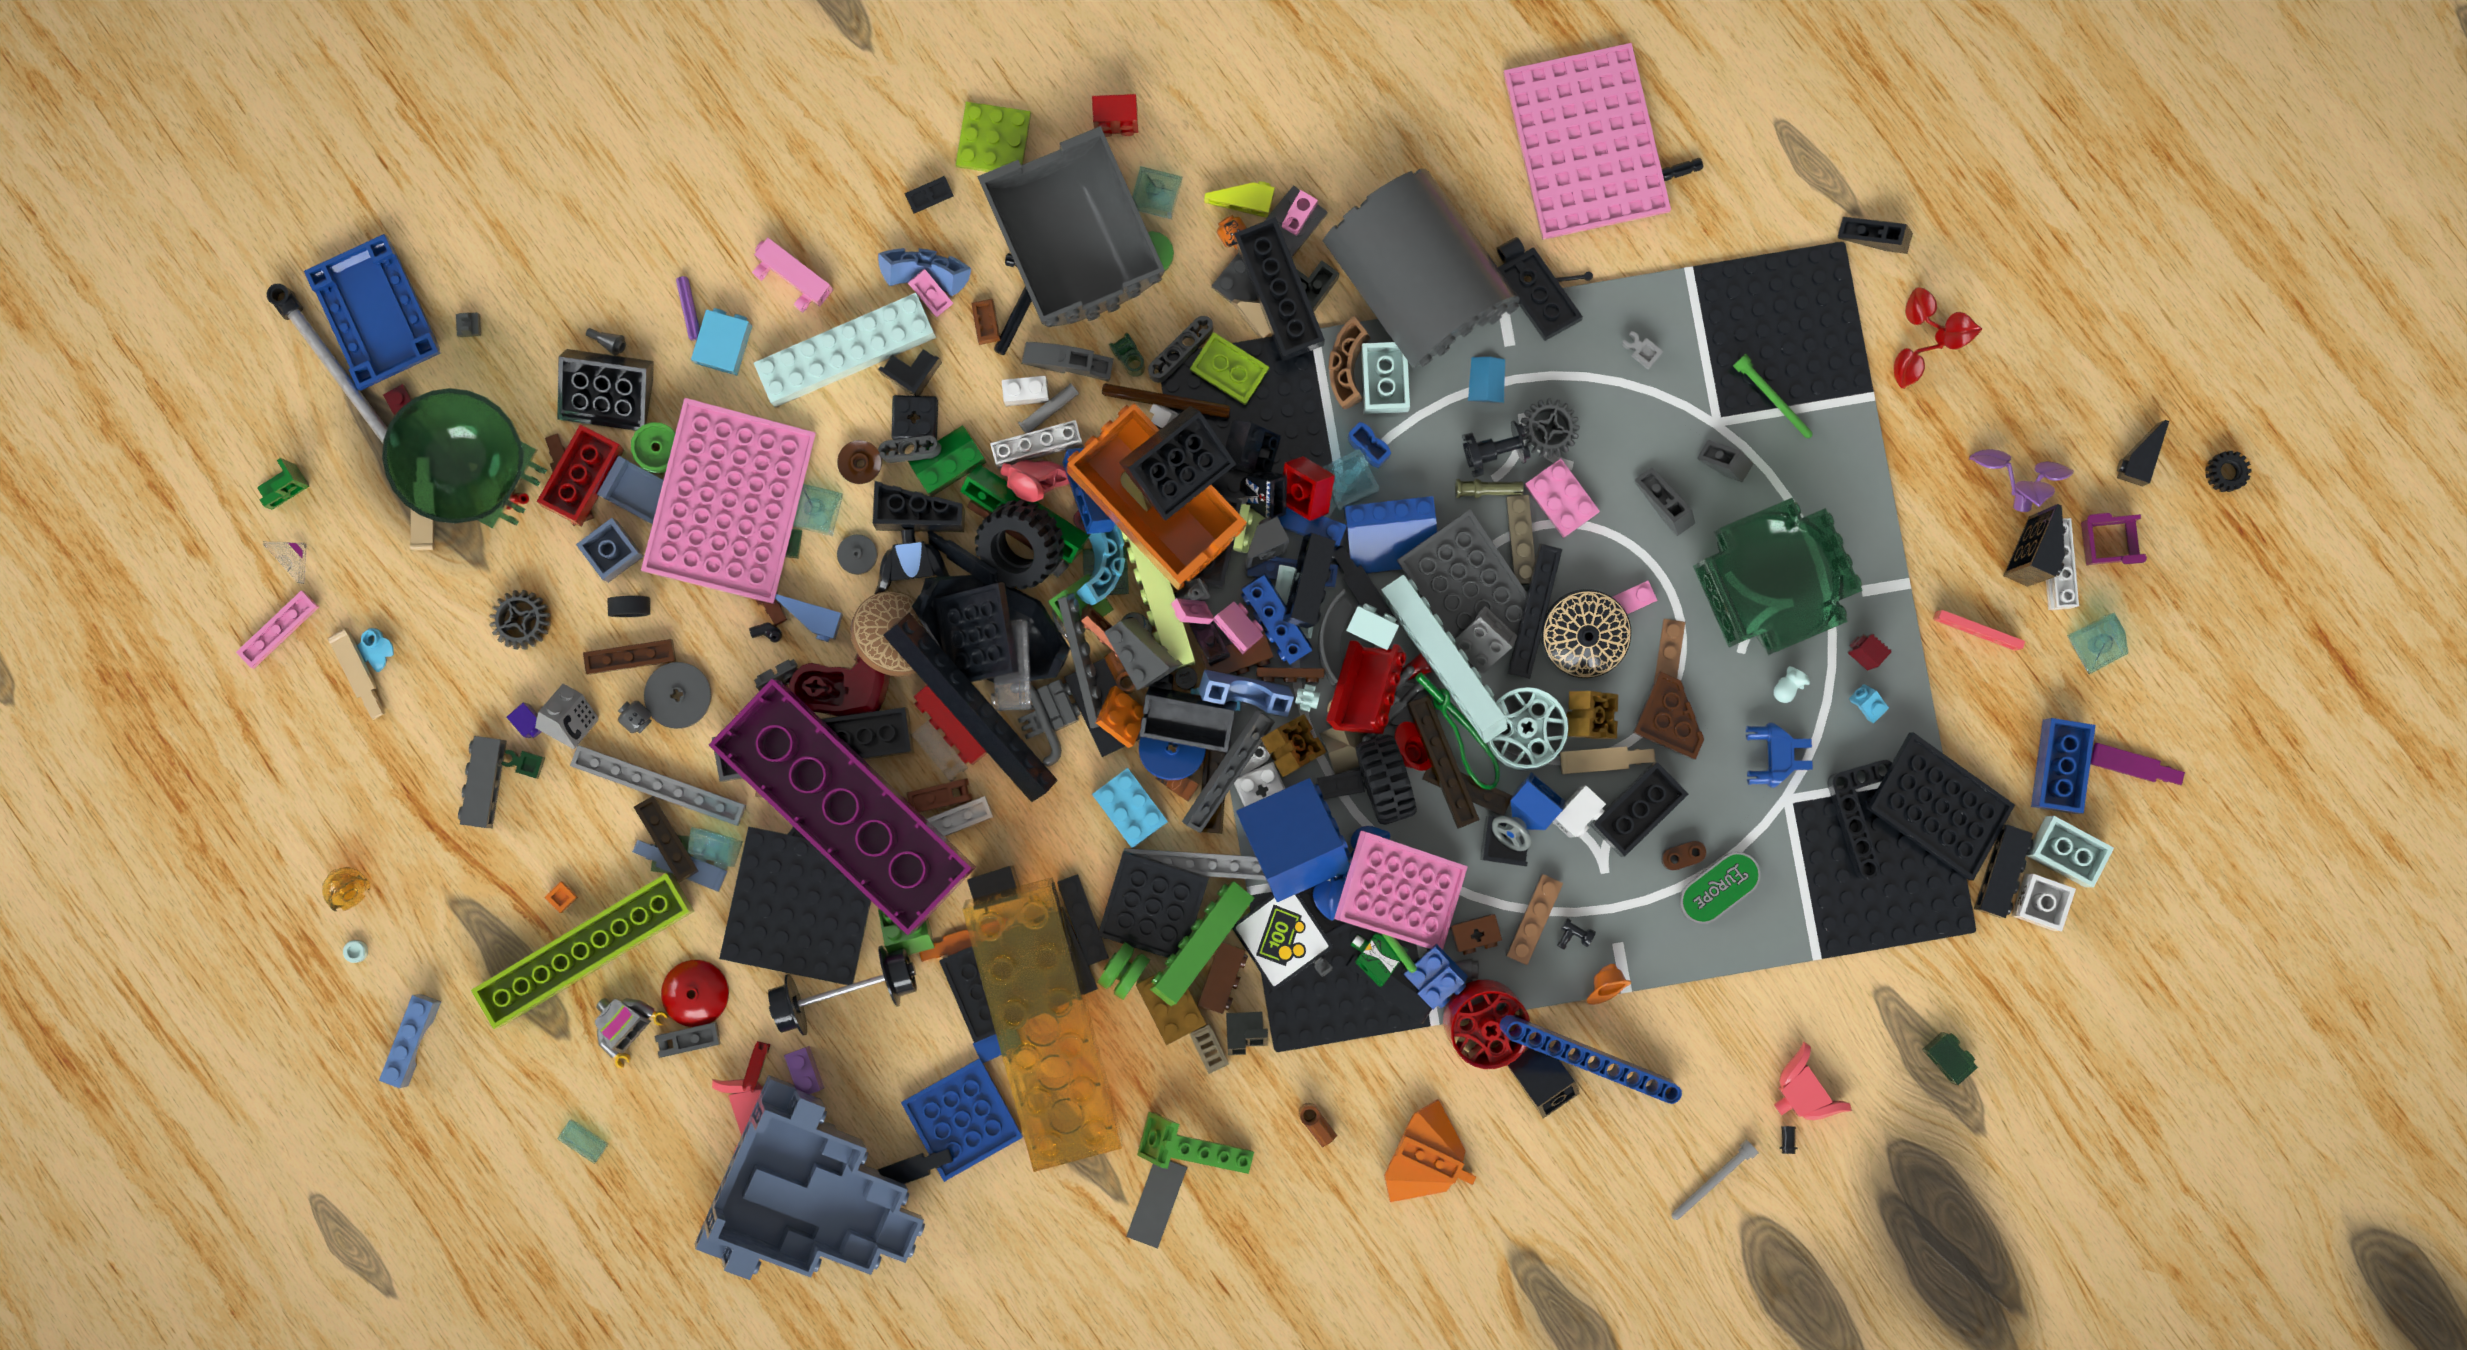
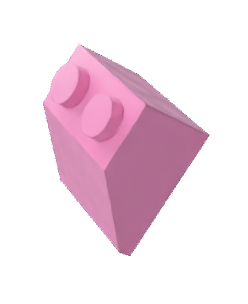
[1213,602,1264,654]

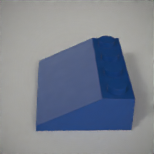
[1344,496,1437,573]

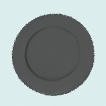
[837,534,877,575]

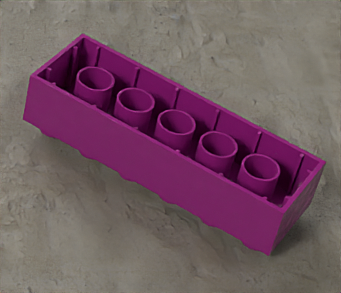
[709,678,976,935]

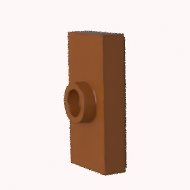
[971,299,1001,345]

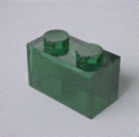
[1922,1032,1978,1085]

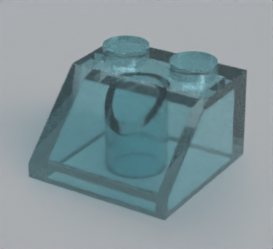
[688,827,743,870]

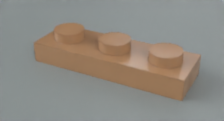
[1654,619,1685,682]

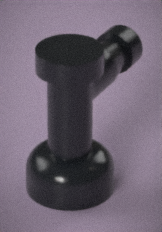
[1557,918,1596,950]

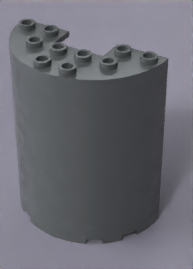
[977,126,1165,327]
[1323,168,1520,368]

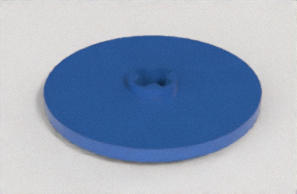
[1139,737,1205,780]

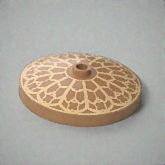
[850,591,927,676]

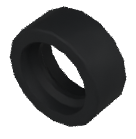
[607,596,650,617]

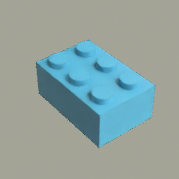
[1092,768,1168,849]

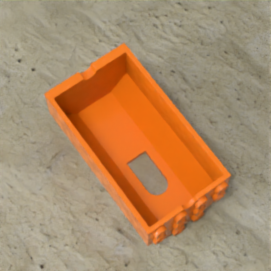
[1067,403,1247,590]

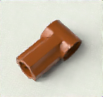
[1104,652,1136,694]
[1299,1103,1338,1148]

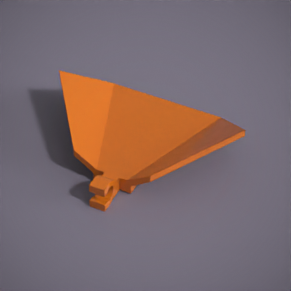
[1384,1099,1476,1202]

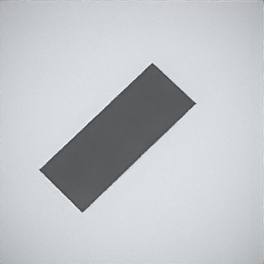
[1126,1161,1187,1249]

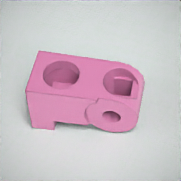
[1281,190,1318,236]

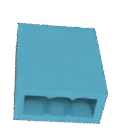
[691,308,752,376]

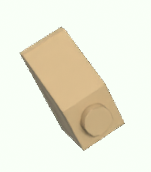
[1232,299,1271,338]

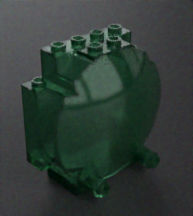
[1693,498,1863,655]

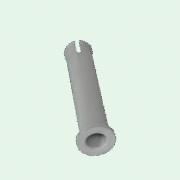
[1018,383,1079,433]

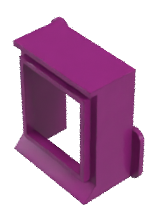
[2081,513,2147,566]

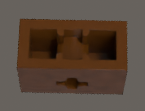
[1450,914,1502,955]

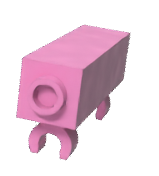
[752,238,833,313]

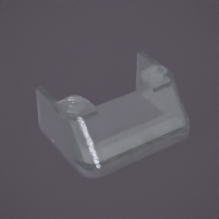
[991,619,1034,711]

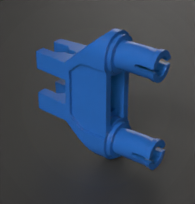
[1746,722,1813,788]

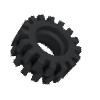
[2205,451,2252,492]

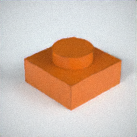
[544,881,578,913]

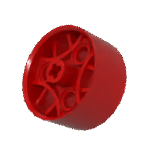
[1443,979,1530,1069]

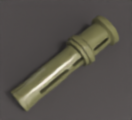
[1455,479,1523,498]

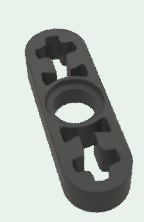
[878,436,941,463]

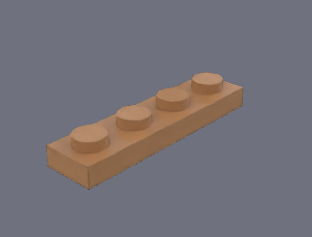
[1506,874,1563,965]

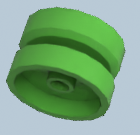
[631,422,675,474]
[1097,942,1151,1000]

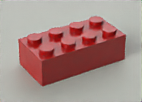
[536,424,625,527]

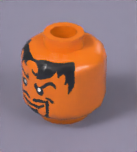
[1217,215,1247,249]

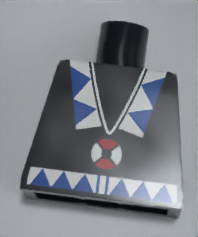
[1240,471,1287,519]

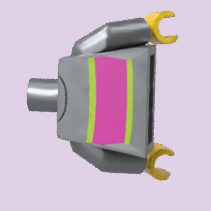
[595,998,667,1068]

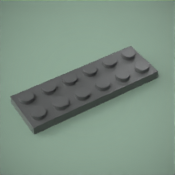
[1212,185,1328,303]

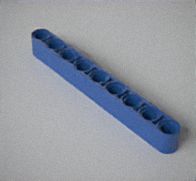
[1500,1015,1682,1104]

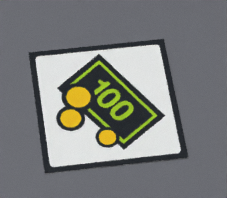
[1232,894,1333,991]

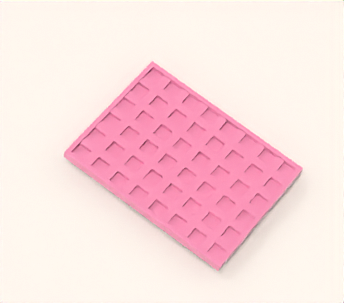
[1503,43,1671,240]

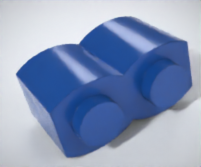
[1347,422,1391,468]

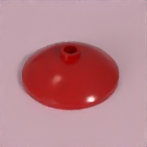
[661,960,729,1027]

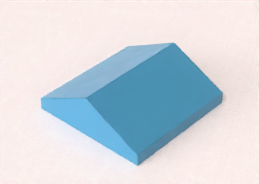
[1468,357,1505,403]

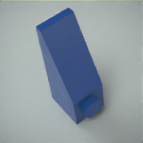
[1278,507,1347,548]

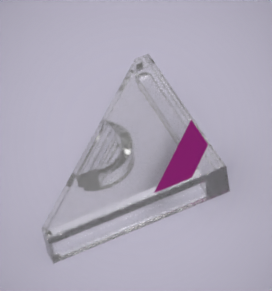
[263,541,307,584]

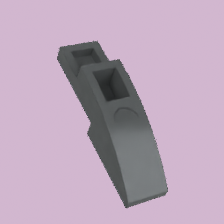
[1021,342,1114,381]

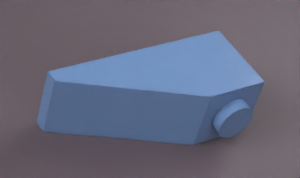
[775,594,843,642]

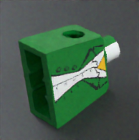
[1351,933,1408,987]

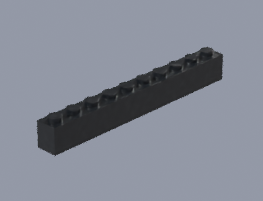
[883,613,1058,802]

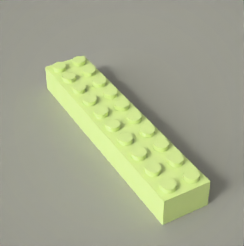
[1120,472,1195,672]

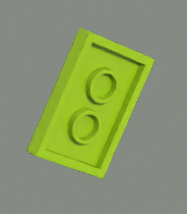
[1190,332,1269,405]

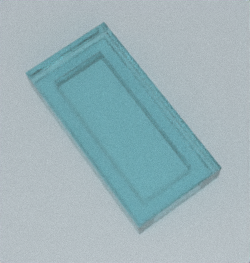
[557,1119,608,1164]

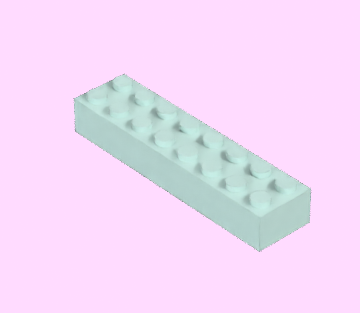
[754,293,936,407]
[1381,575,1508,743]

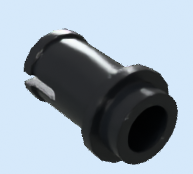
[1779,1126,1798,1154]

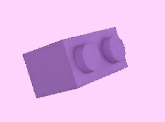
[784,1046,824,1094]

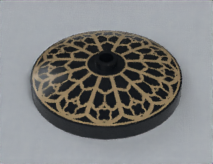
[1541,589,1631,678]

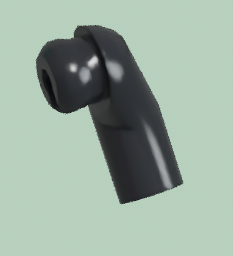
[749,622,782,643]

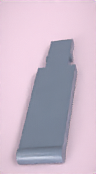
[632,839,727,892]

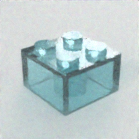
[1322,449,1380,511]

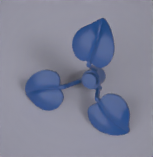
[1313,826,1391,921]

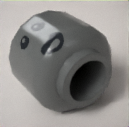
[618,701,652,734]

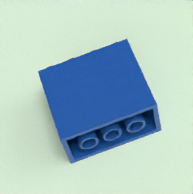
[1236,778,1352,903]

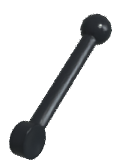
[1556,272,1593,282]

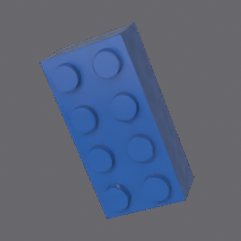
[2031,718,2096,814]

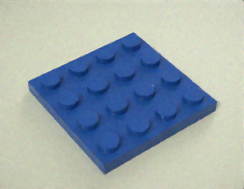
[901,1058,1024,1182]

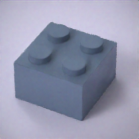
[576,518,644,583]

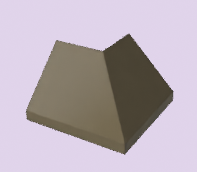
[1319,728,1367,774]

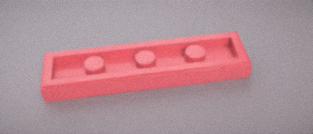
[1933,610,2025,651]

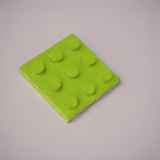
[956,102,1031,172]

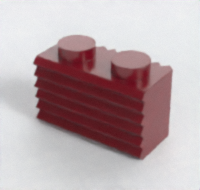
[1848,634,1891,671]

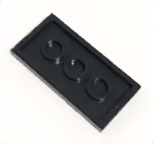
[1064,658,1141,757]

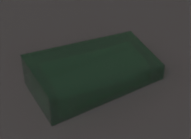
[785,529,802,559]

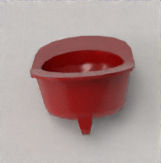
[1394,722,1432,771]

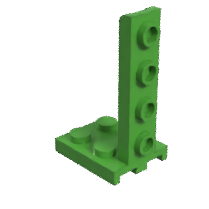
[1137,1112,1254,1174]

